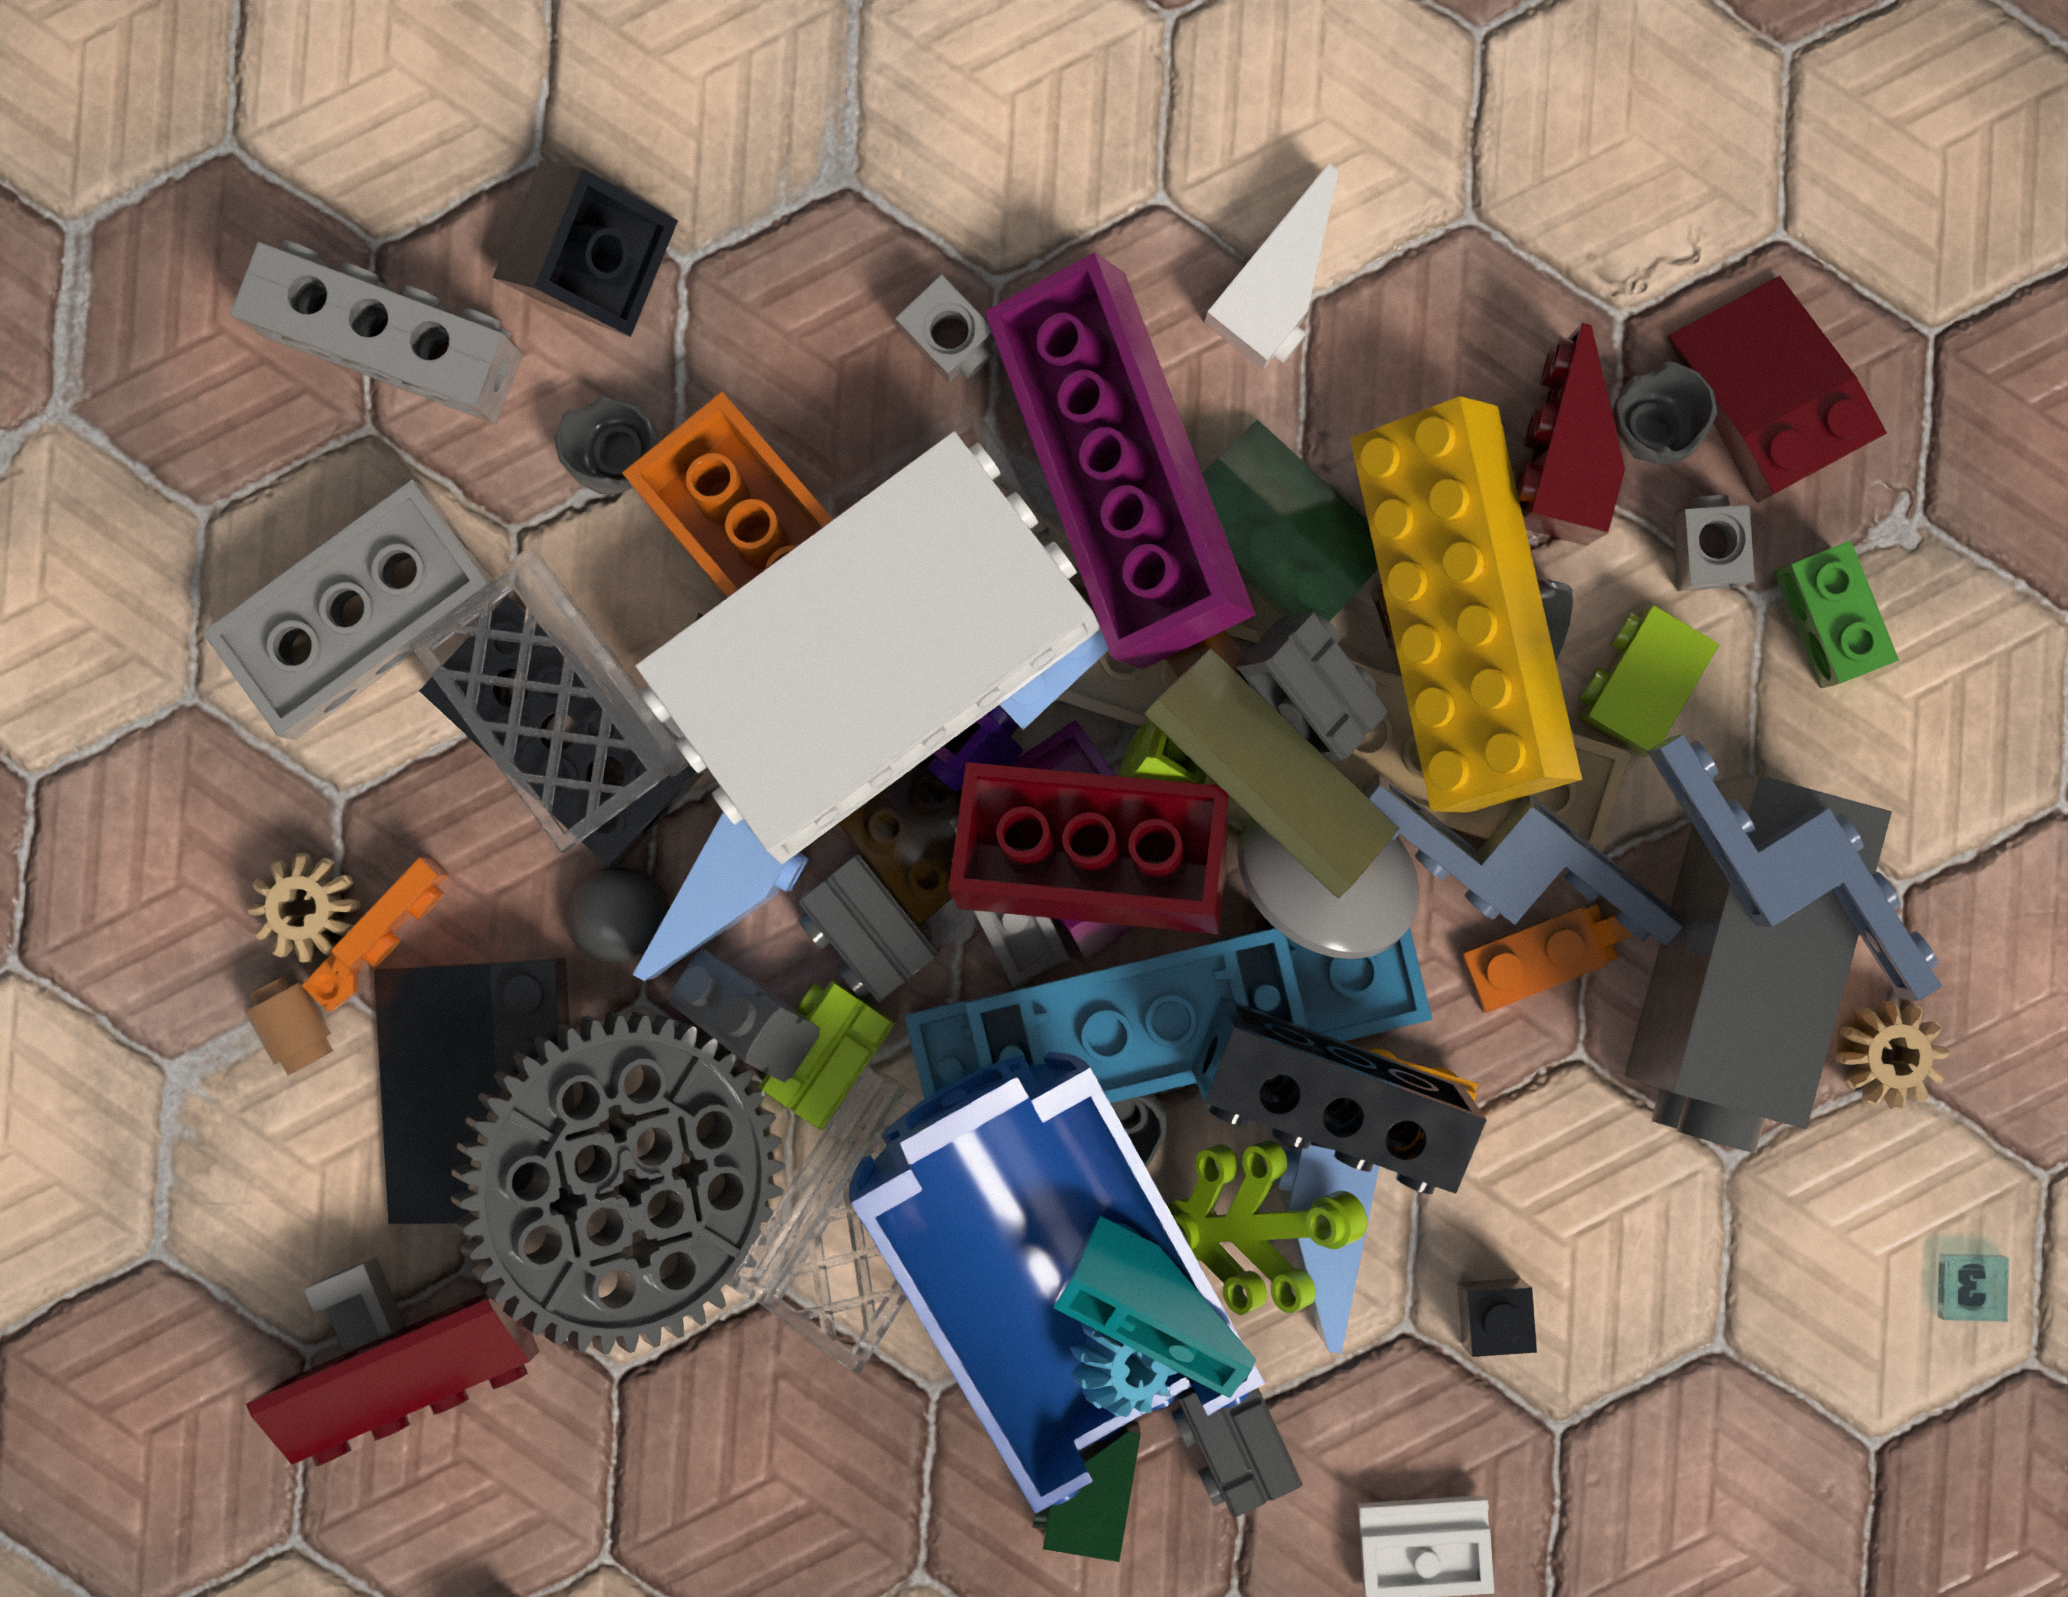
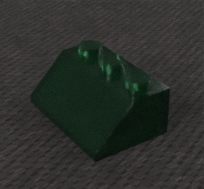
[1202,419,1378,622]

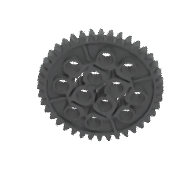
[451,1011,785,1354]

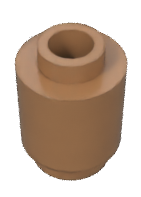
[244,976,333,1076]

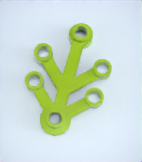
[1167,1140,1367,1315]

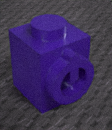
[927,706,1024,792]

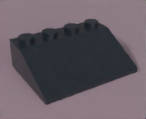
[374,958,578,1224]

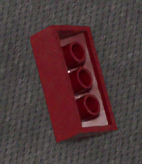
[949,762,1229,934]
[246,1293,540,1466]

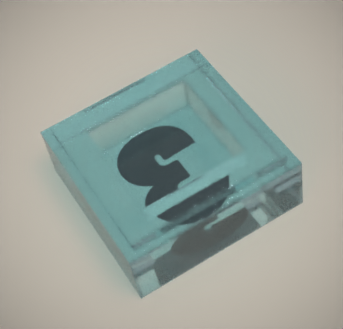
[1938,1253,2009,1322]

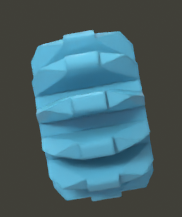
[1069,1323,1179,1418]

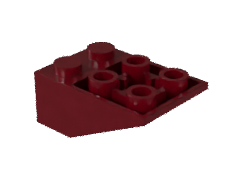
[1515,323,1625,546]

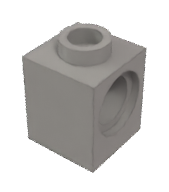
[895,274,995,383]
[1673,495,1755,592]

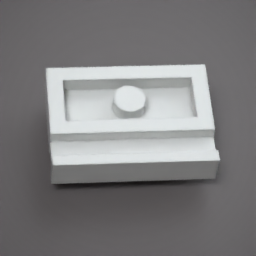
[1357,1495,1494,1597]

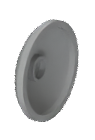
[1237,816,1419,959]

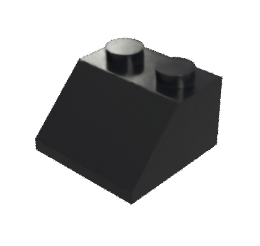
[493,160,678,337]

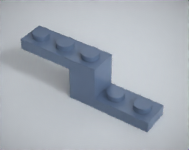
[1647,734,1942,1001]
[1362,772,1683,946]

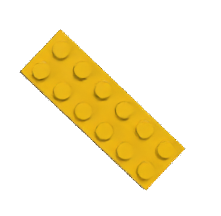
[1350,396,1582,813]

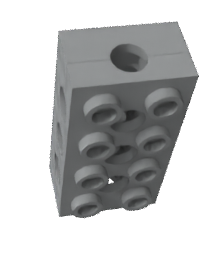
[230,239,523,425]
[202,479,501,740]

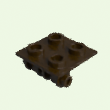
[838,755,962,925]

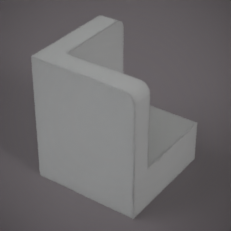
[304,1257,406,1352]

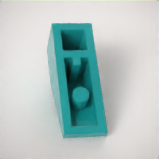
[1053,1216,1256,1398]

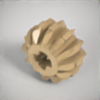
[247,853,360,962]
[1835,1000,1950,1110]

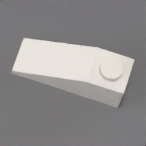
[1204,163,1339,370]

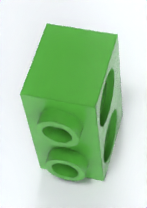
[1774,541,1899,688]

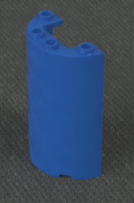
[849,1052,1265,1514]

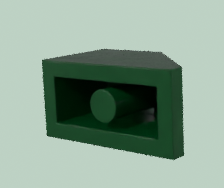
[1032,1422,1141,1562]

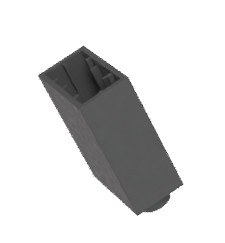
[1625,775,1892,1153]

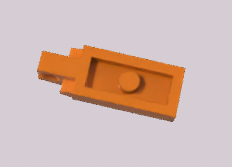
[301,857,449,1012]
[1460,904,1634,1013]

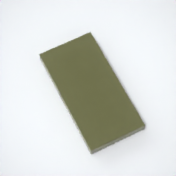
[1145,648,1400,899]

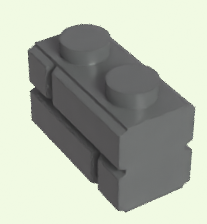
[1236,611,1388,762]
[798,854,940,1002]
[668,948,821,1083]
[1171,1387,1303,1517]

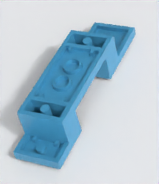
[904,926,1432,1103]

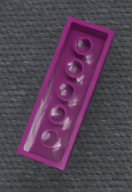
[984,252,1256,670]

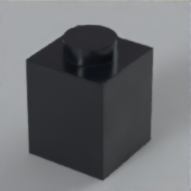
[1457,1278,1537,1357]

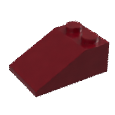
[1667,276,1887,503]

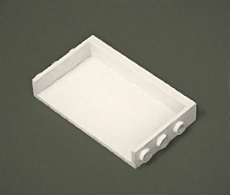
[635,431,1101,864]

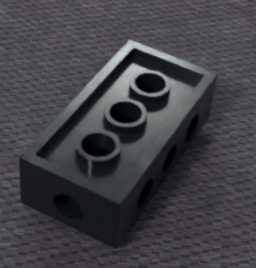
[419,596,704,867]
[1192,997,1487,1194]

